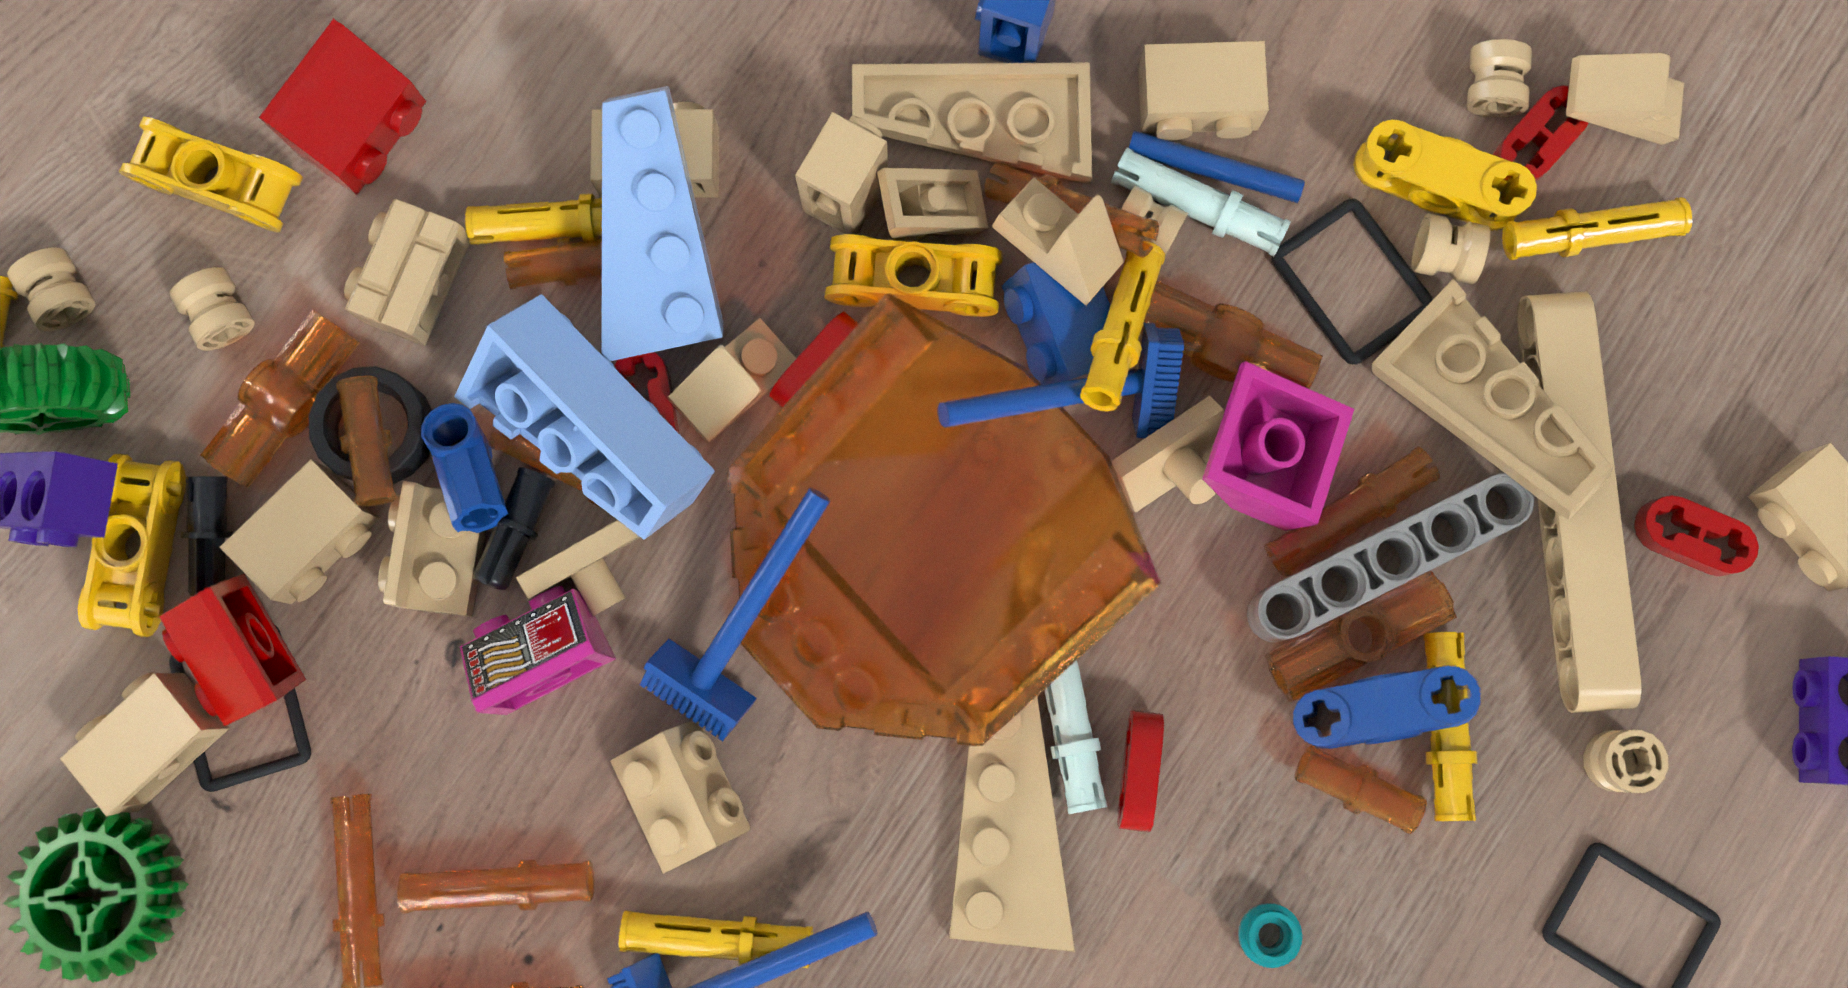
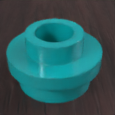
[1238,903,1303,968]

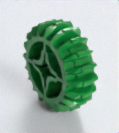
[0,342,131,435]
[3,807,189,982]

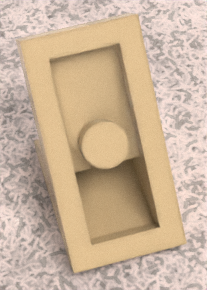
[1566,53,1684,145]
[877,168,989,242]
[991,177,1124,306]
[667,318,796,444]

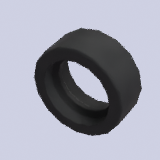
[309,366,432,487]

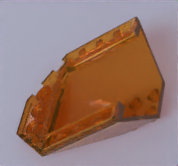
[727,293,1161,747]

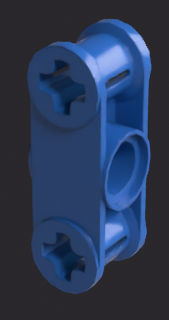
[1293,666,1480,749]

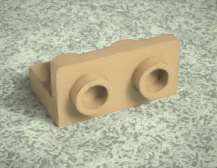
[378,481,486,617]

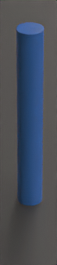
[1129,131,1305,203]

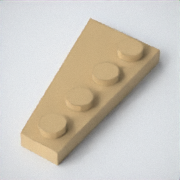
[852,63,1092,185]
[1372,279,1613,521]
[949,686,1075,952]

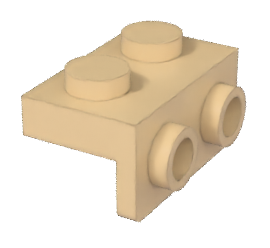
[610,721,750,874]

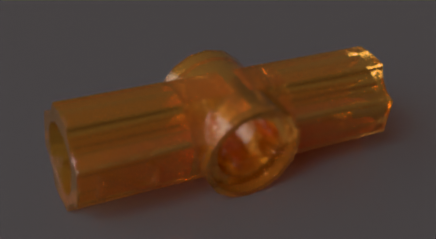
[1140,281,1323,389]
[200,309,360,488]
[1264,571,1457,702]

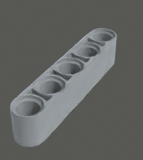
[1247,473,1534,643]

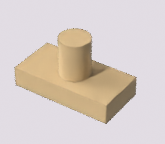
[1109,395,1224,513]
[516,520,640,616]

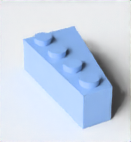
[601,86,724,361]
[454,294,715,540]

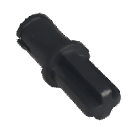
[474,467,555,590]
[181,476,233,596]

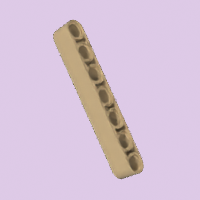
[1517,291,1642,713]

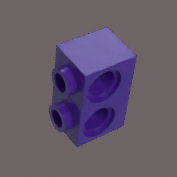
[0,451,118,548]
[1792,656,1848,786]

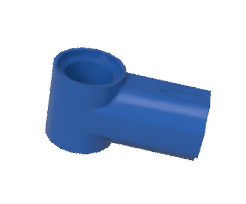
[421,403,508,533]

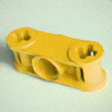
[119,116,303,232]
[1353,119,1537,231]
[824,234,1004,317]
[78,453,186,637]

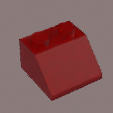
[259,18,426,195]
[159,573,306,726]

